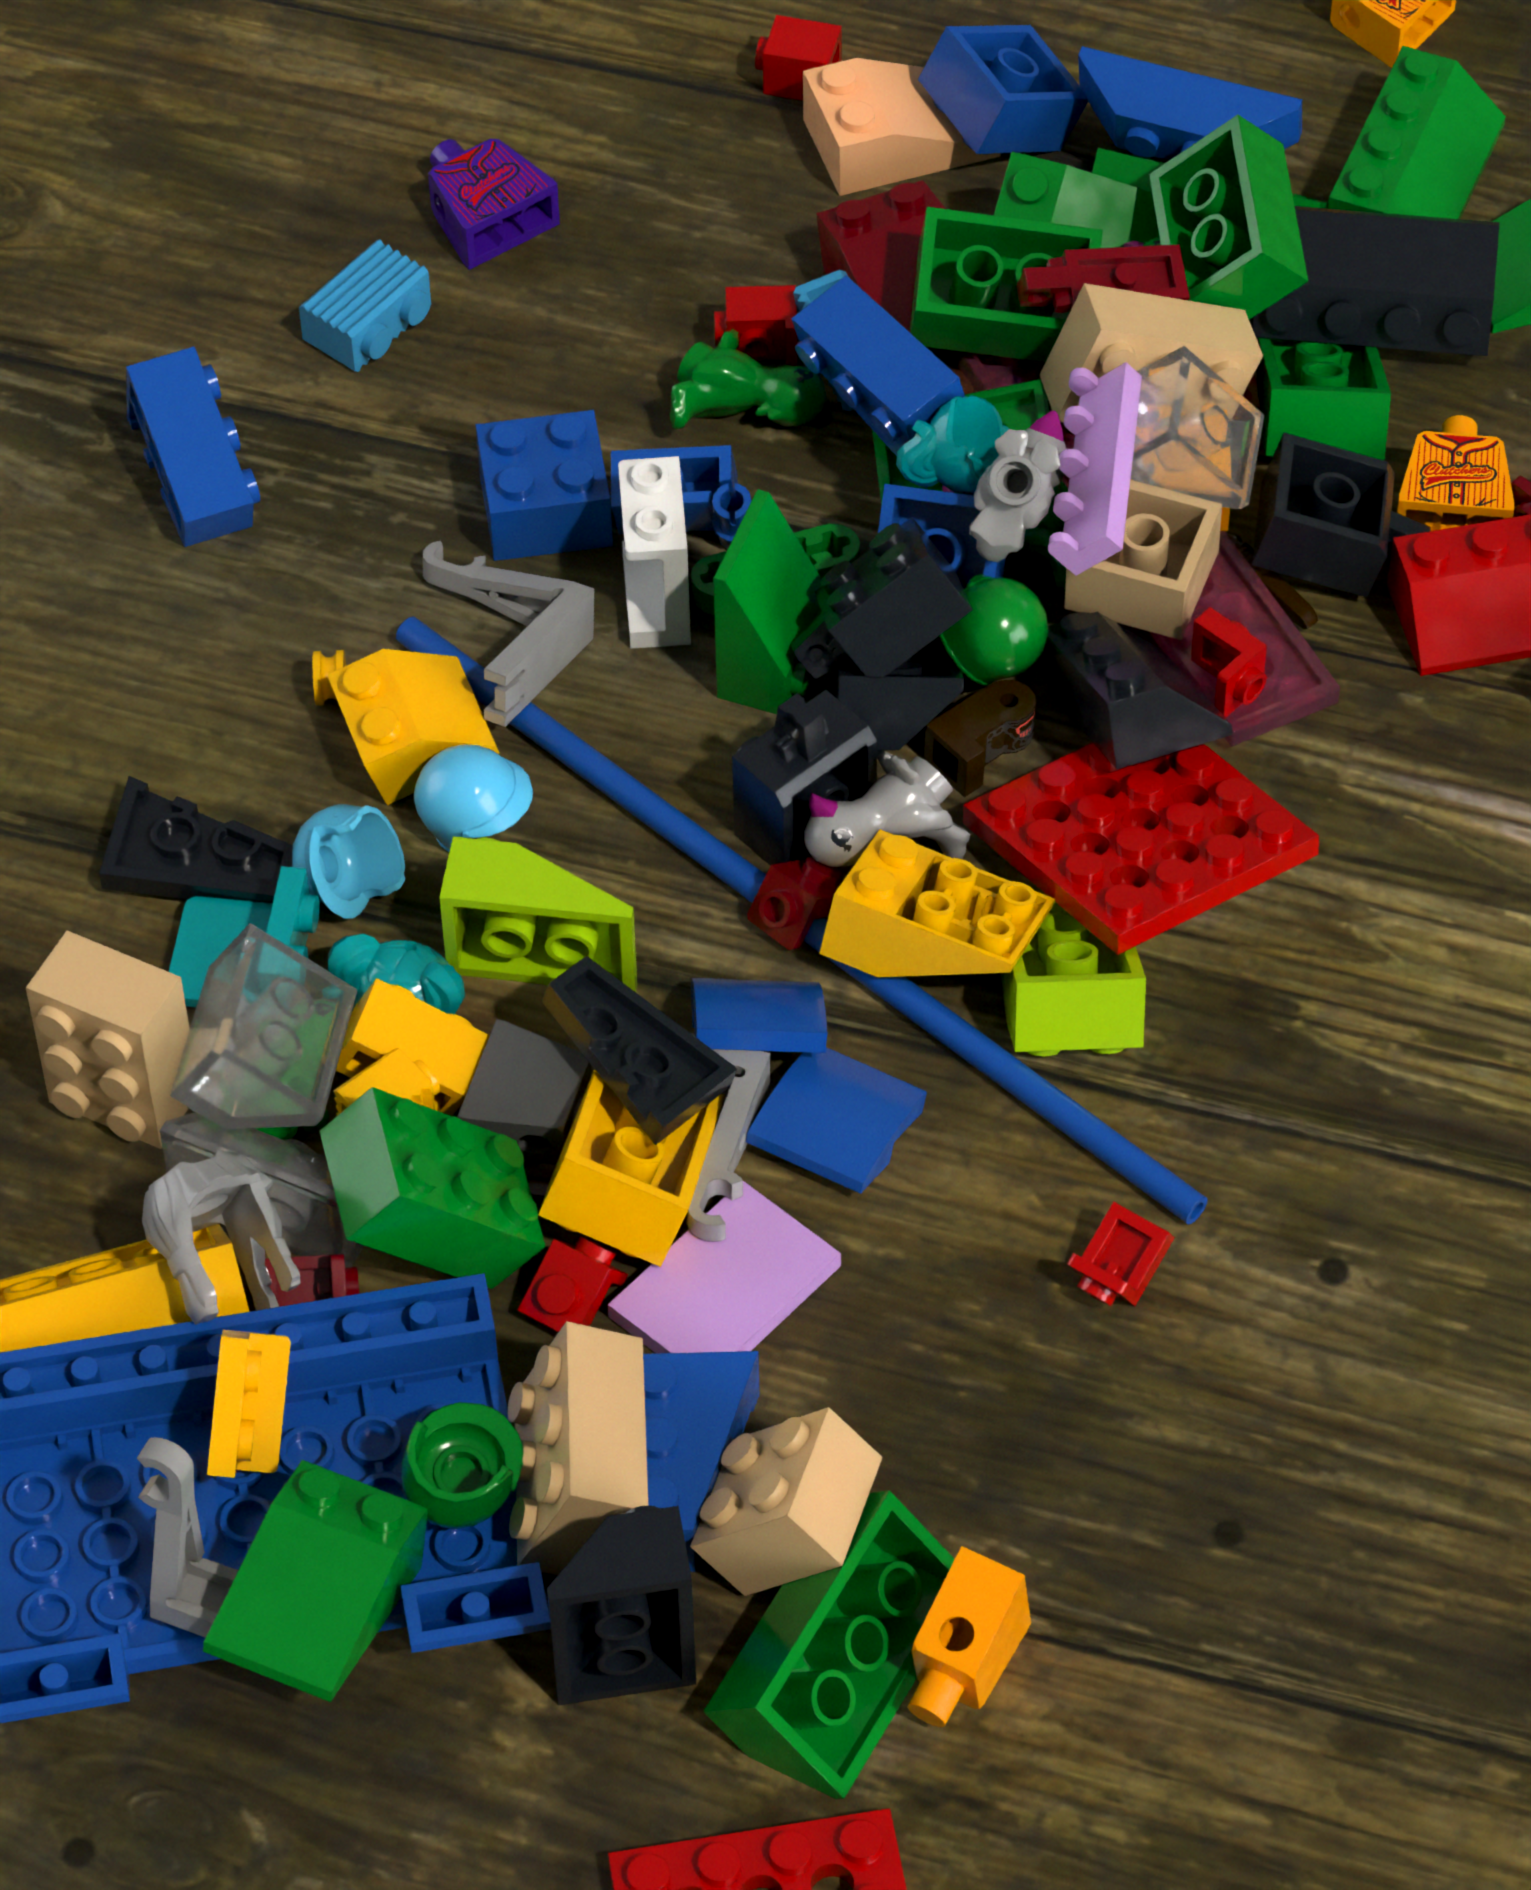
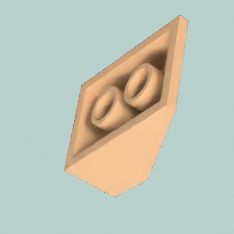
[803,58,1000,196]

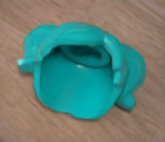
[896,395,1009,495]
[323,934,466,1016]

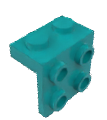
[169,866,320,1016]

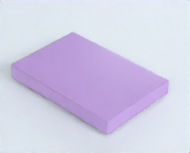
[608,1181,841,1353]

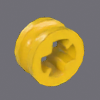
[312,650,346,706]

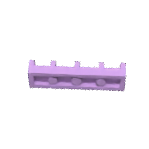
[1048,362,1142,576]

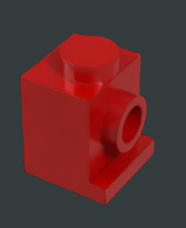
[714,285,798,366]

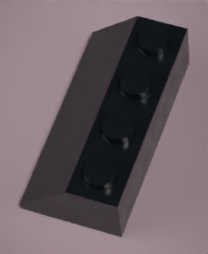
[1253,206,1499,356]

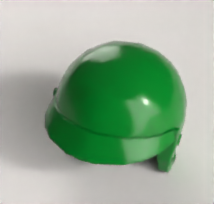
[939,574,1048,685]
[401,1402,523,1529]

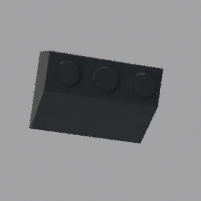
[1043,612,1233,770]
[547,1506,697,1706]

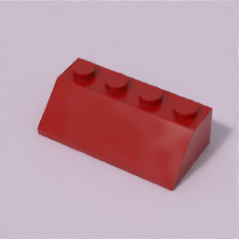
[1387,514,1531,676]

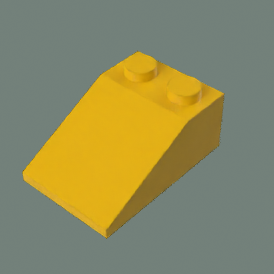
[538,1069,725,1267]

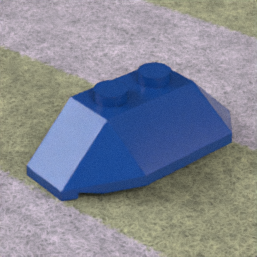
[1078,46,1303,162]

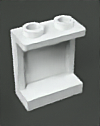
[618,456,691,649]

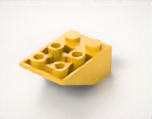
[819,829,1055,977]

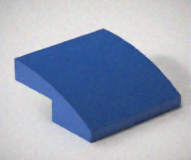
[691,978,827,1053]
[746,1047,927,1194]

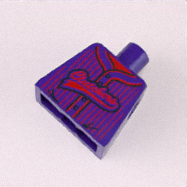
[428,139,560,270]

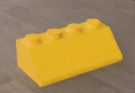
[0,1224,250,1353]

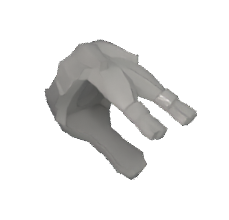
[142,1149,301,1324]

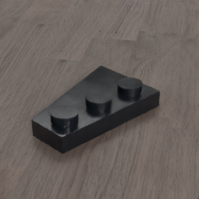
[99,776,293,903]
[541,956,738,1145]

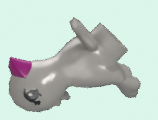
[969,411,1067,562]
[804,751,970,867]

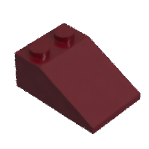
[816,180,946,332]

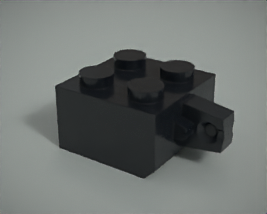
[1252,432,1431,598]
[791,517,973,679]
[732,690,877,866]

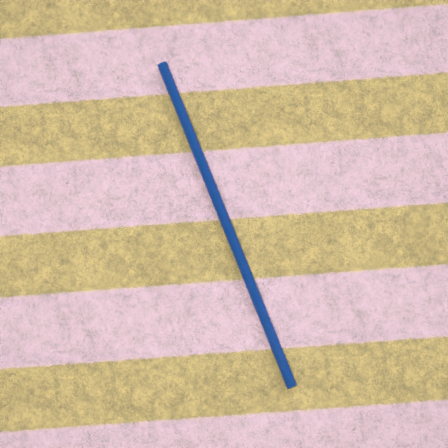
[396,616,1208,1225]

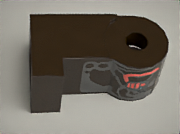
[924,680,1036,798]

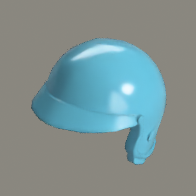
[414,744,533,852]
[292,804,405,919]

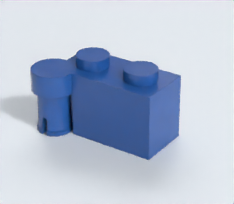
[611,445,752,549]

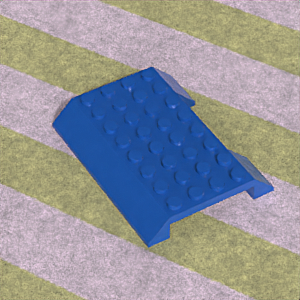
[0,1273,551,1723]

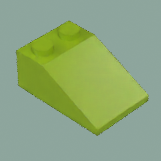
[439,836,637,992]
[1000,901,1146,1057]

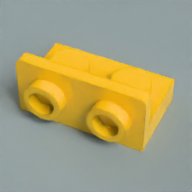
[207,1329,291,1478]

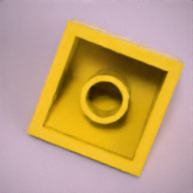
[327,649,500,806]

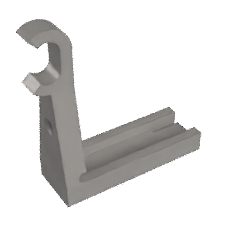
[423,540,594,727]
[591,1033,770,1241]
[136,1437,238,1637]

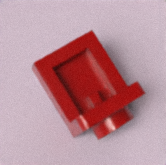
[1191,607,1267,717]
[1066,1201,1175,1307]
[518,1236,628,1332]

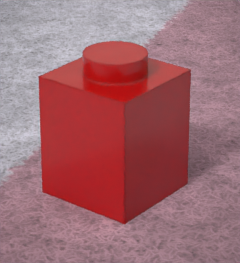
[755,15,842,101]

